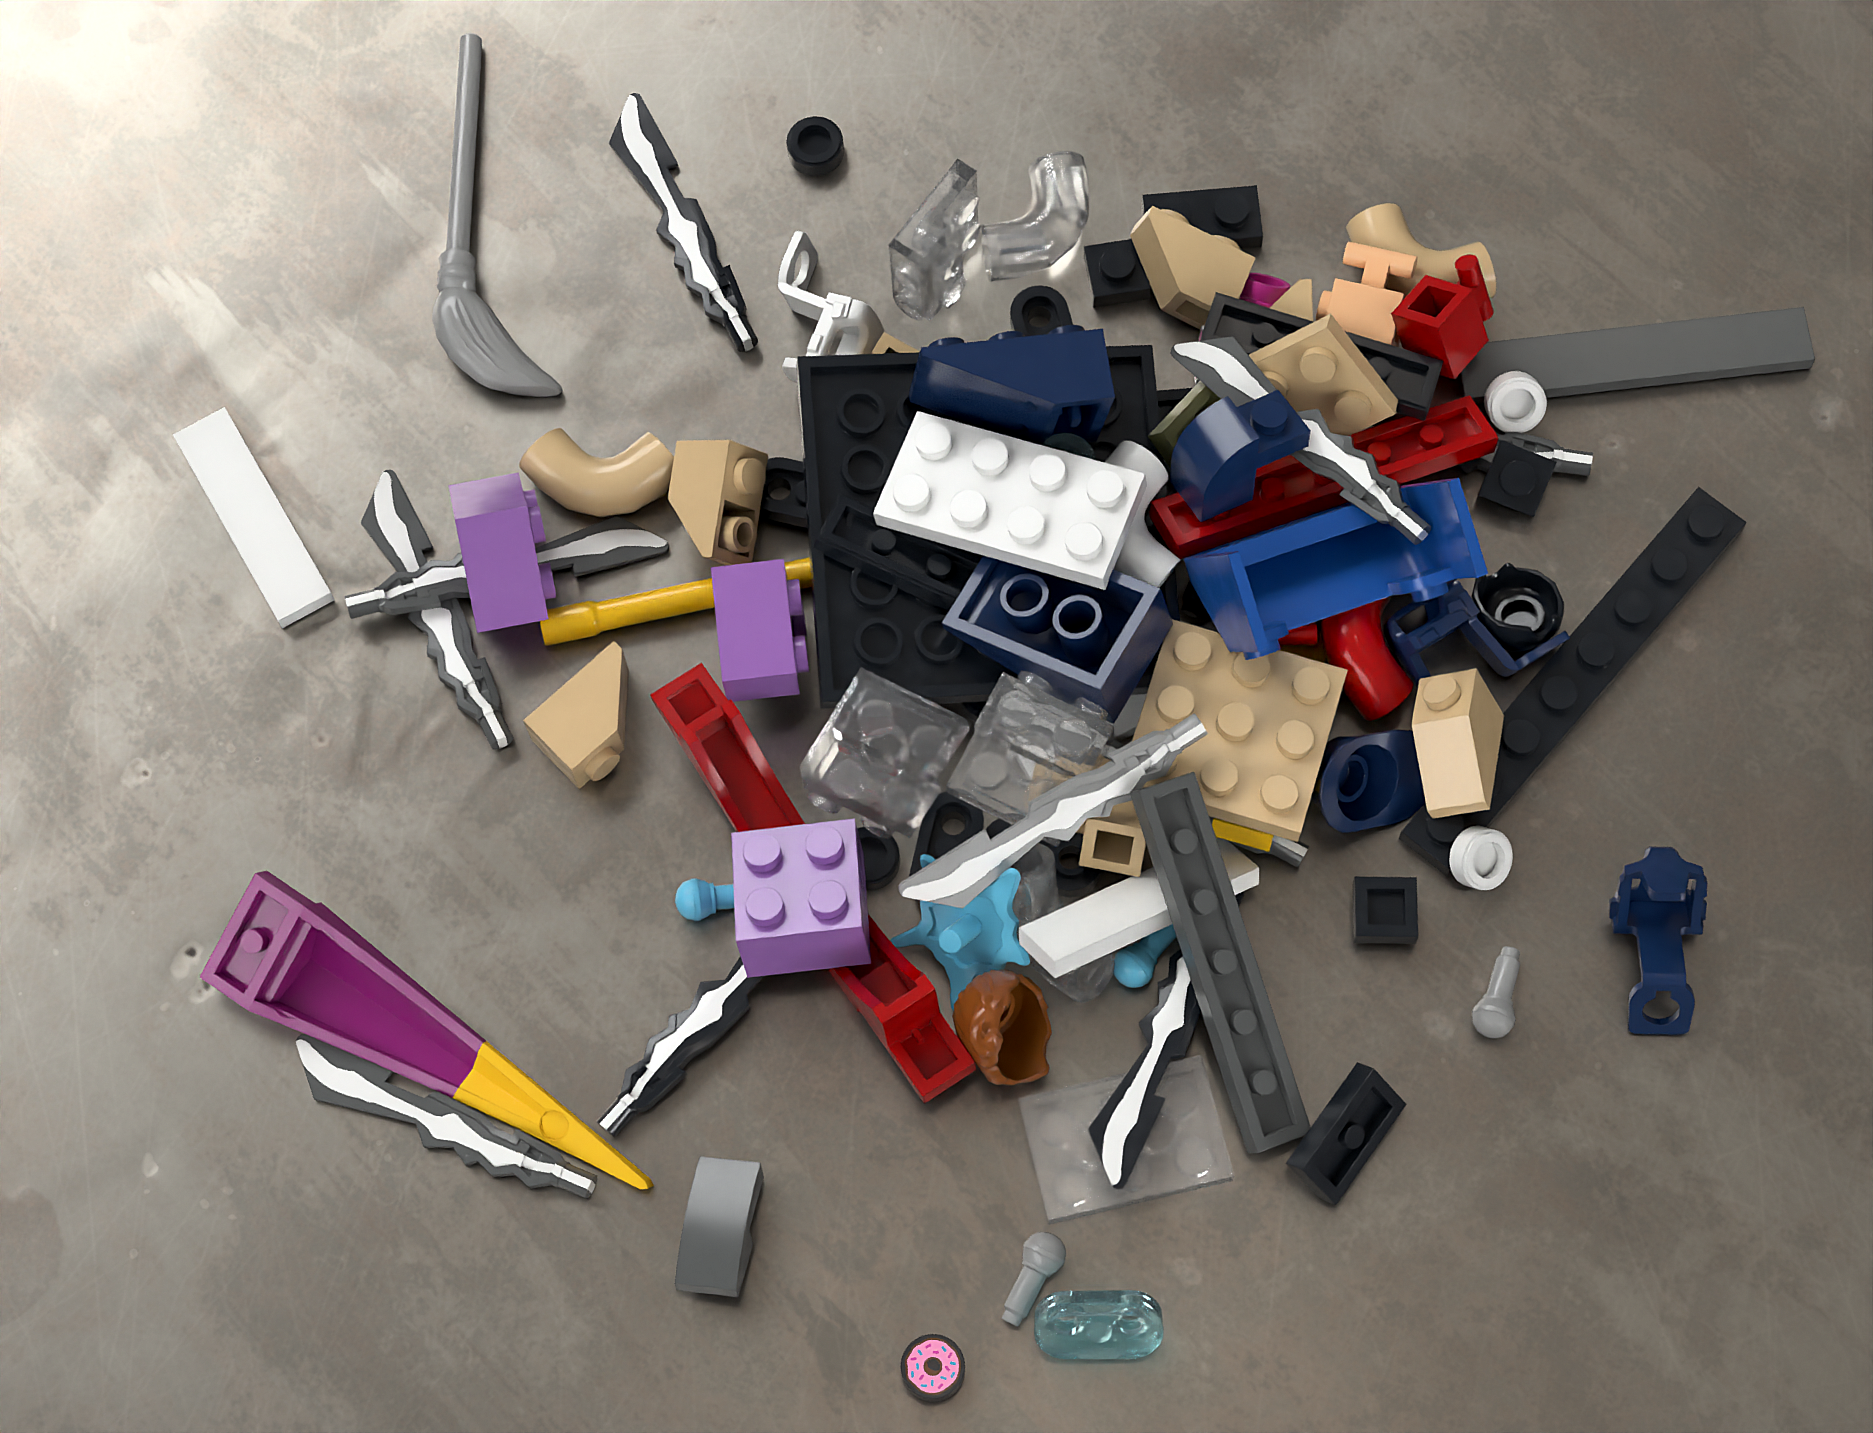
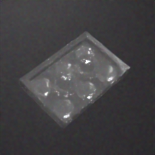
[1018,1055,1234,1225]

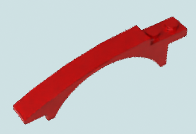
[650,663,977,1104]

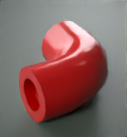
[1320,596,1414,721]

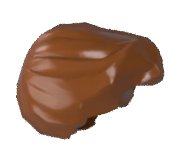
[952,969,1052,1086]

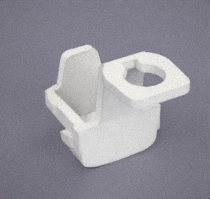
[778,231,885,382]

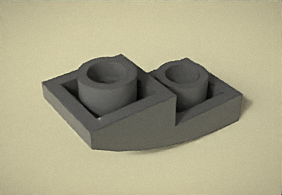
[675,1156,764,1297]

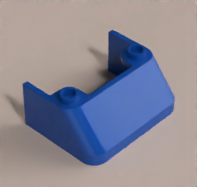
[1183,478,1488,660]

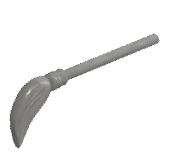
[432,33,563,397]

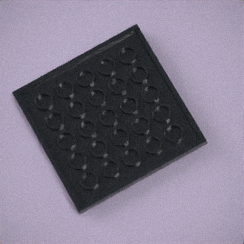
[796,345,1180,709]

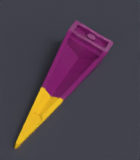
[199,870,654,1190]

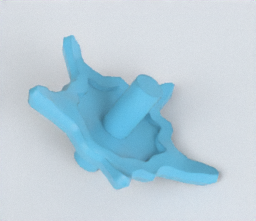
[890,854,1030,1011]

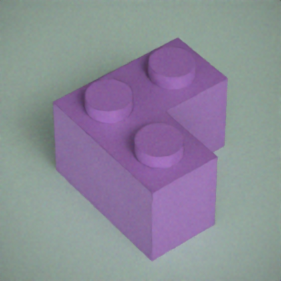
[448,472,556,633]
[711,559,809,702]

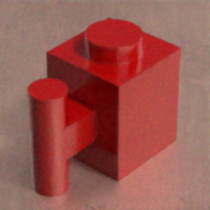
[1391,254,1494,379]

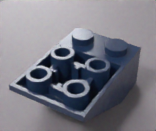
[909,325,1115,447]

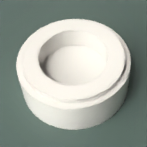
[1484,371,1547,433]
[1449,826,1513,890]

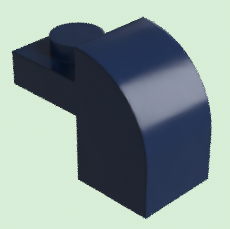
[1170,390,1311,522]

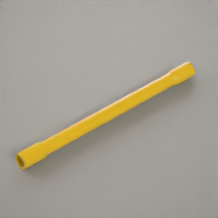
[540,557,812,646]

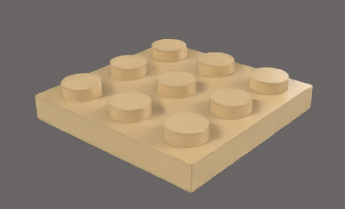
[1132,619,1347,842]

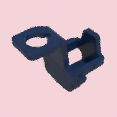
[1383,579,1570,688]
[1608,846,1708,1035]

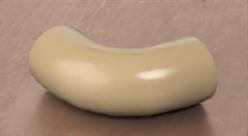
[1346,203,1496,298]
[519,428,674,517]

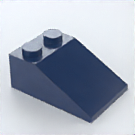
[942,555,1173,724]

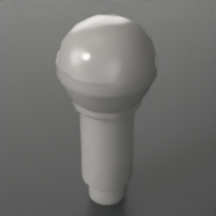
[1472,946,1520,1038]
[1001,1232,1066,1327]

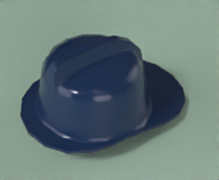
[1311,729,1426,833]

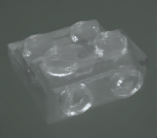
[888,159,981,322]
[799,668,970,839]
[946,671,1114,847]

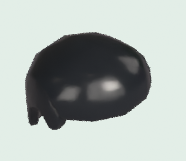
[1471,563,1564,652]

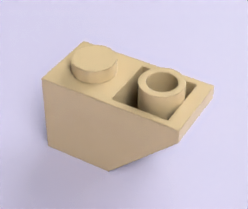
[1130,206,1255,329]
[668,440,768,565]

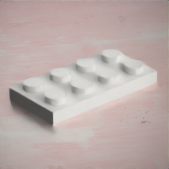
[873,411,1147,590]

